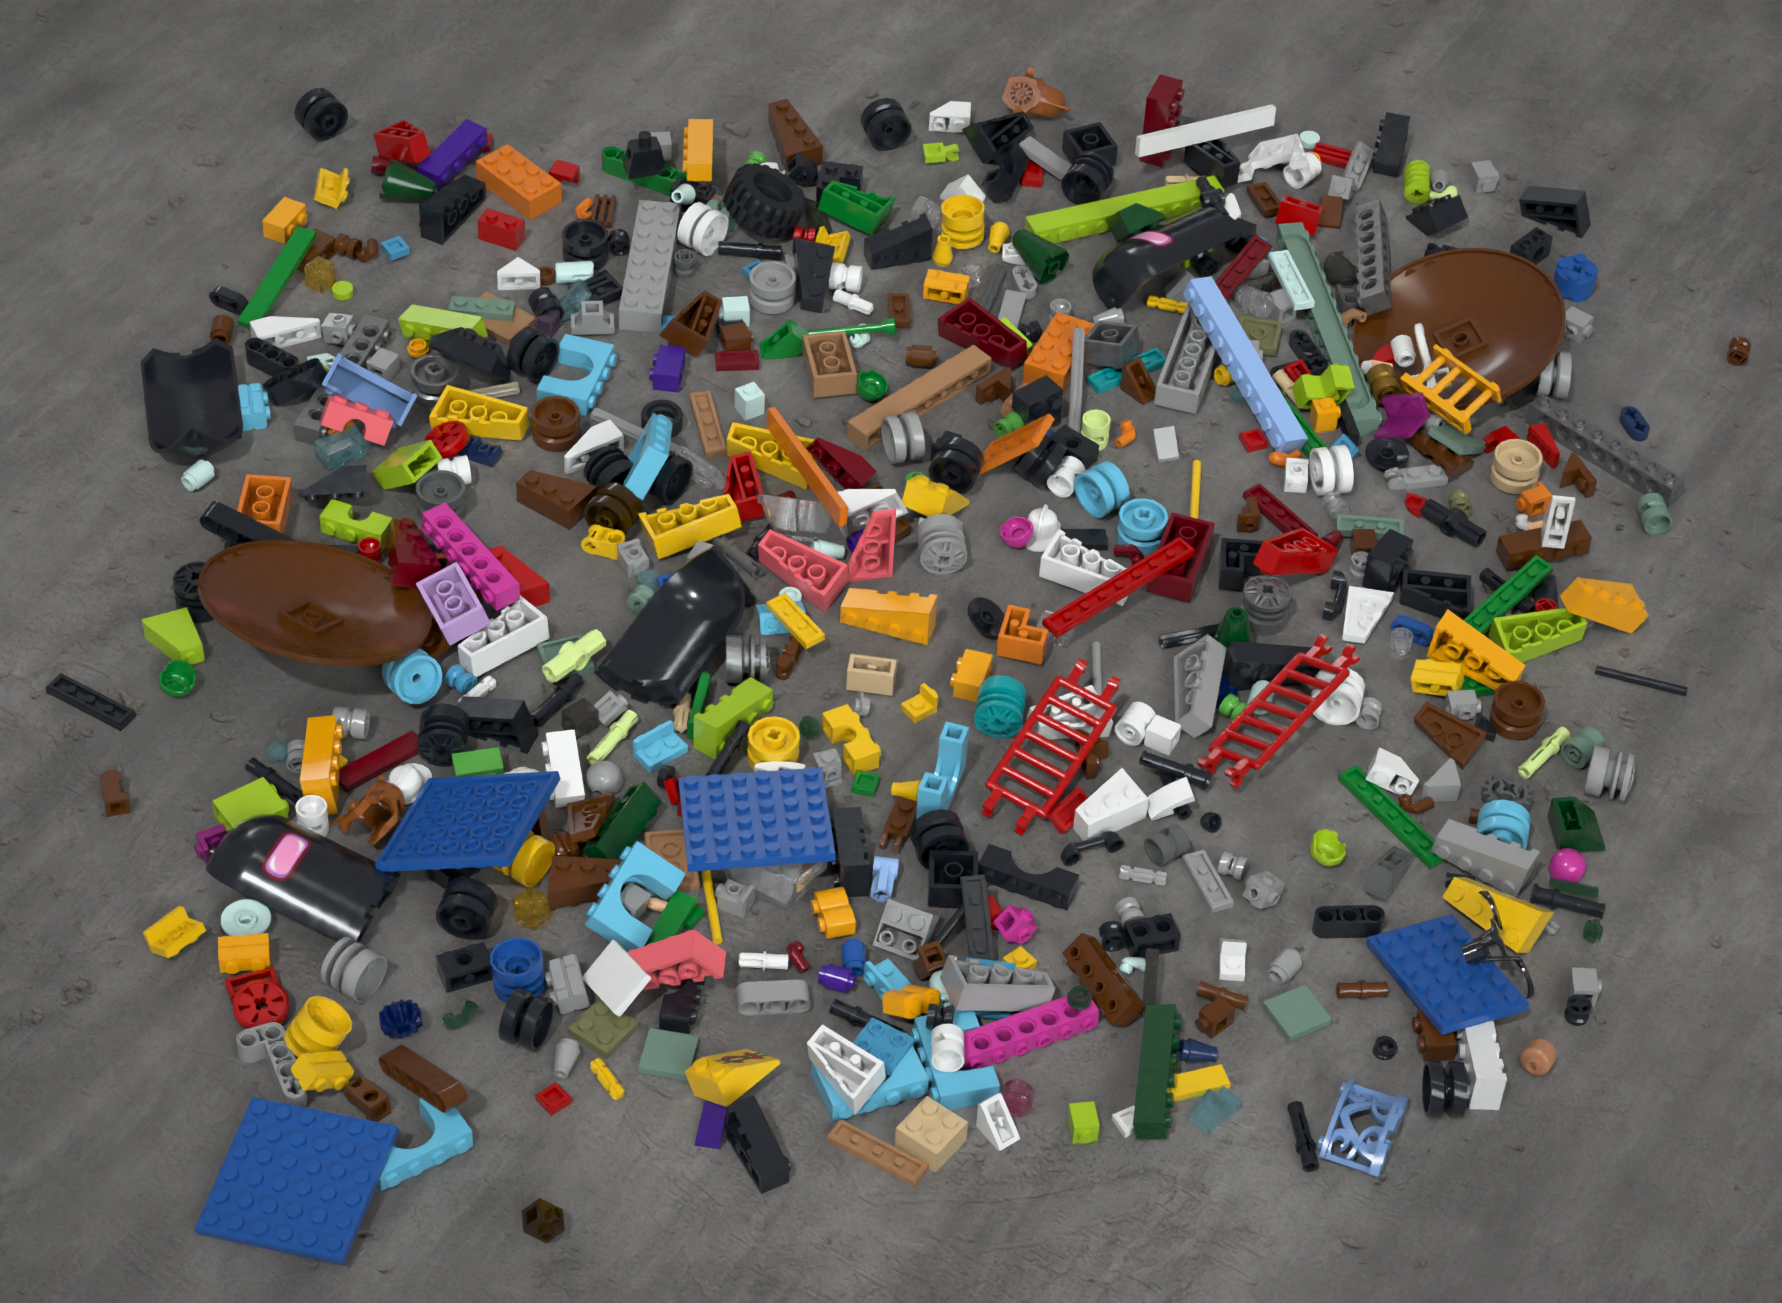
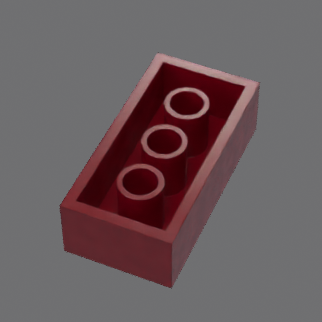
[1139,74,1185,167]
[1146,512,1215,602]

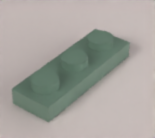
[448,296,516,321]
[1336,514,1404,539]

